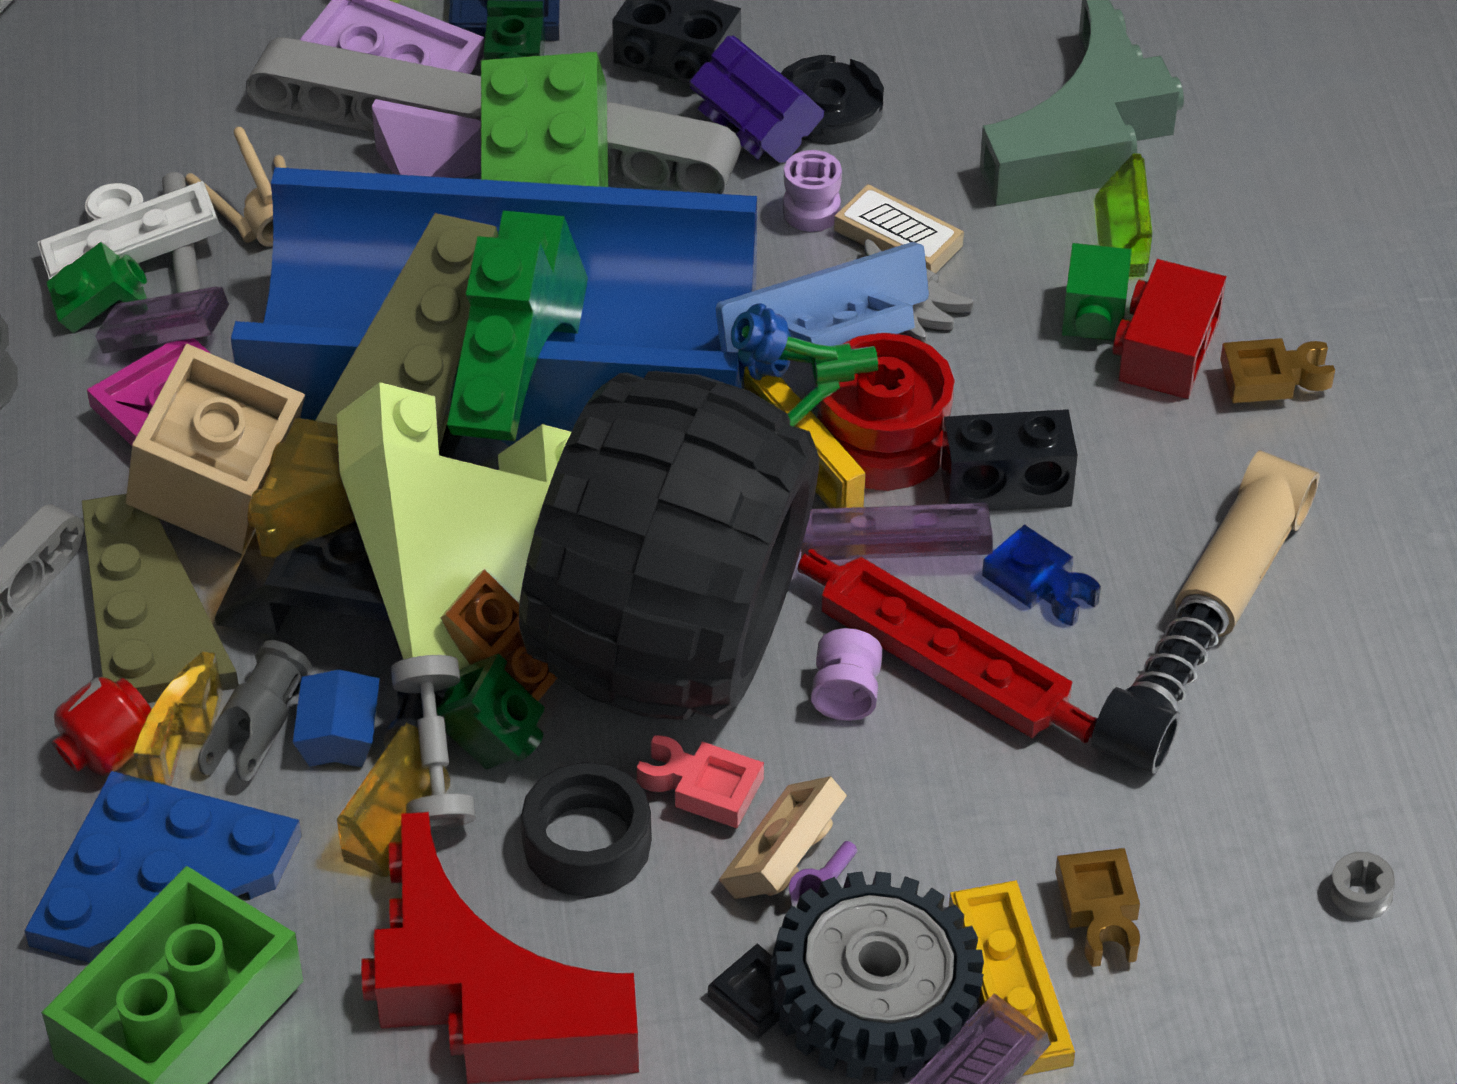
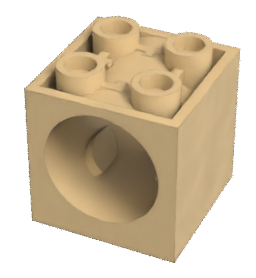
[126,344,305,554]

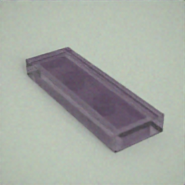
[801,503,993,560]

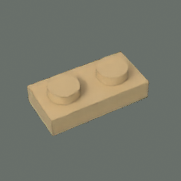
[719,776,847,899]

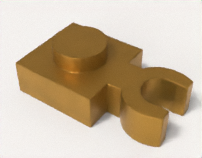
[1220,338,1335,403]
[1055,848,1140,967]

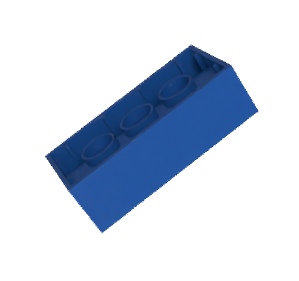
[231,167,757,447]

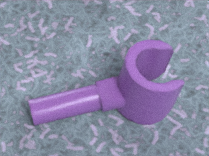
[789,841,858,906]

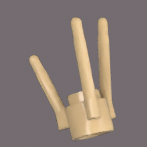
[185,127,286,247]

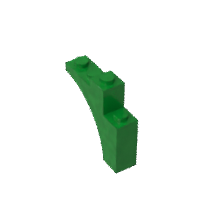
[447,210,588,441]

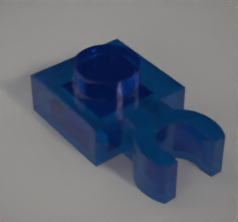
[982,524,1101,626]

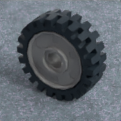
[769,871,984,1082]

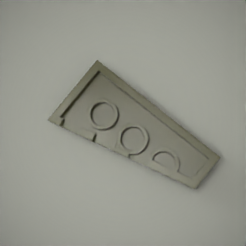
[307,213,498,450]

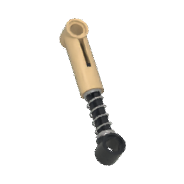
[1091,450,1320,774]

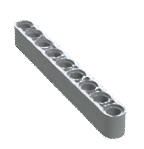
[245,37,741,194]

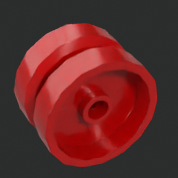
[817,332,955,491]

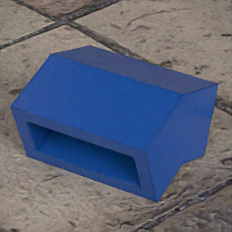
[293,669,380,768]

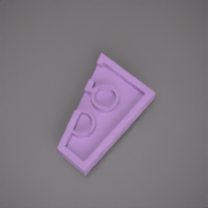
[300,0,485,74]

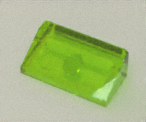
[1095,154,1153,277]

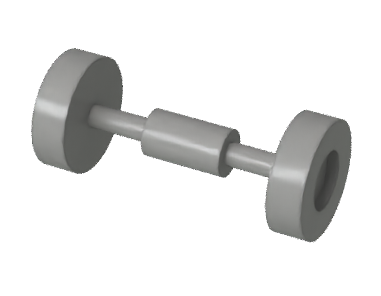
[391,655,476,830]

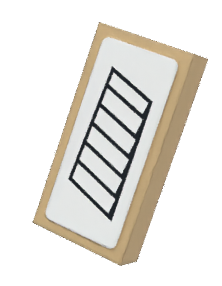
[834,184,964,273]

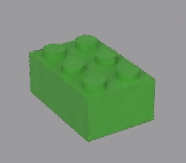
[481,52,608,187]
[41,866,304,1084]

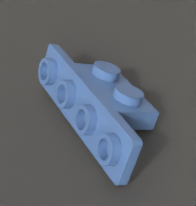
[716,242,929,361]

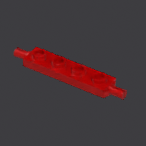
[797,549,1097,744]

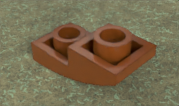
[440,569,557,701]

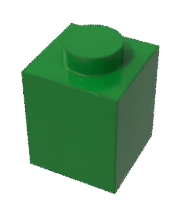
[1062,243,1132,341]

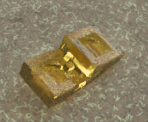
[133,652,223,786]

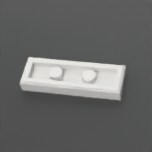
[37,181,222,280]

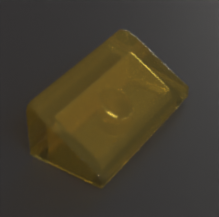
[337,723,451,877]

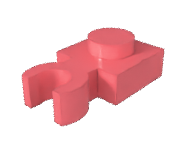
[637,735,764,828]

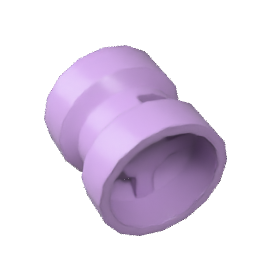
[783,150,842,232]
[811,628,883,721]

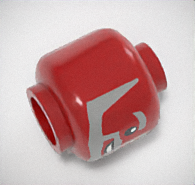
[52,677,155,776]

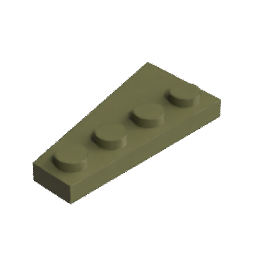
[82,494,239,703]

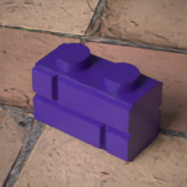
[690,35,824,164]

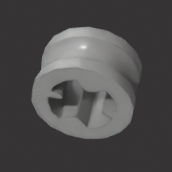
[1331,852,1395,920]

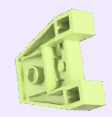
[336,382,571,669]

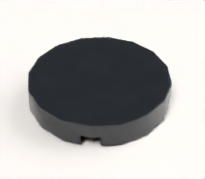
[781,55,884,144]

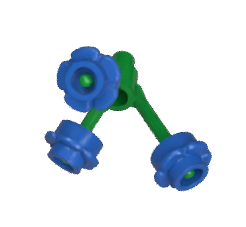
[731,303,878,426]

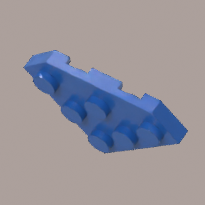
[24,771,302,963]

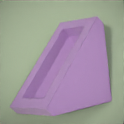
[372,99,481,178]

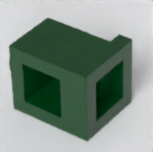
[484,0,545,60]
[436,653,545,770]

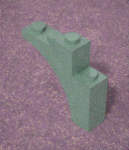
[979,0,1184,206]

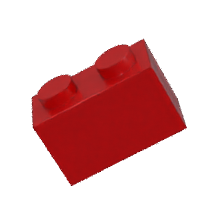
[1113,259,1227,399]

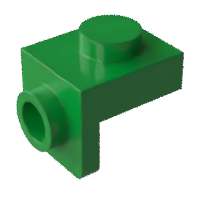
[46,242,150,333]

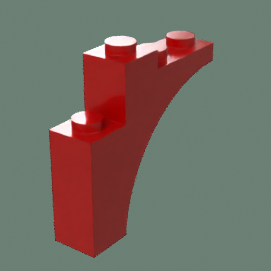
[361,812,639,1084]

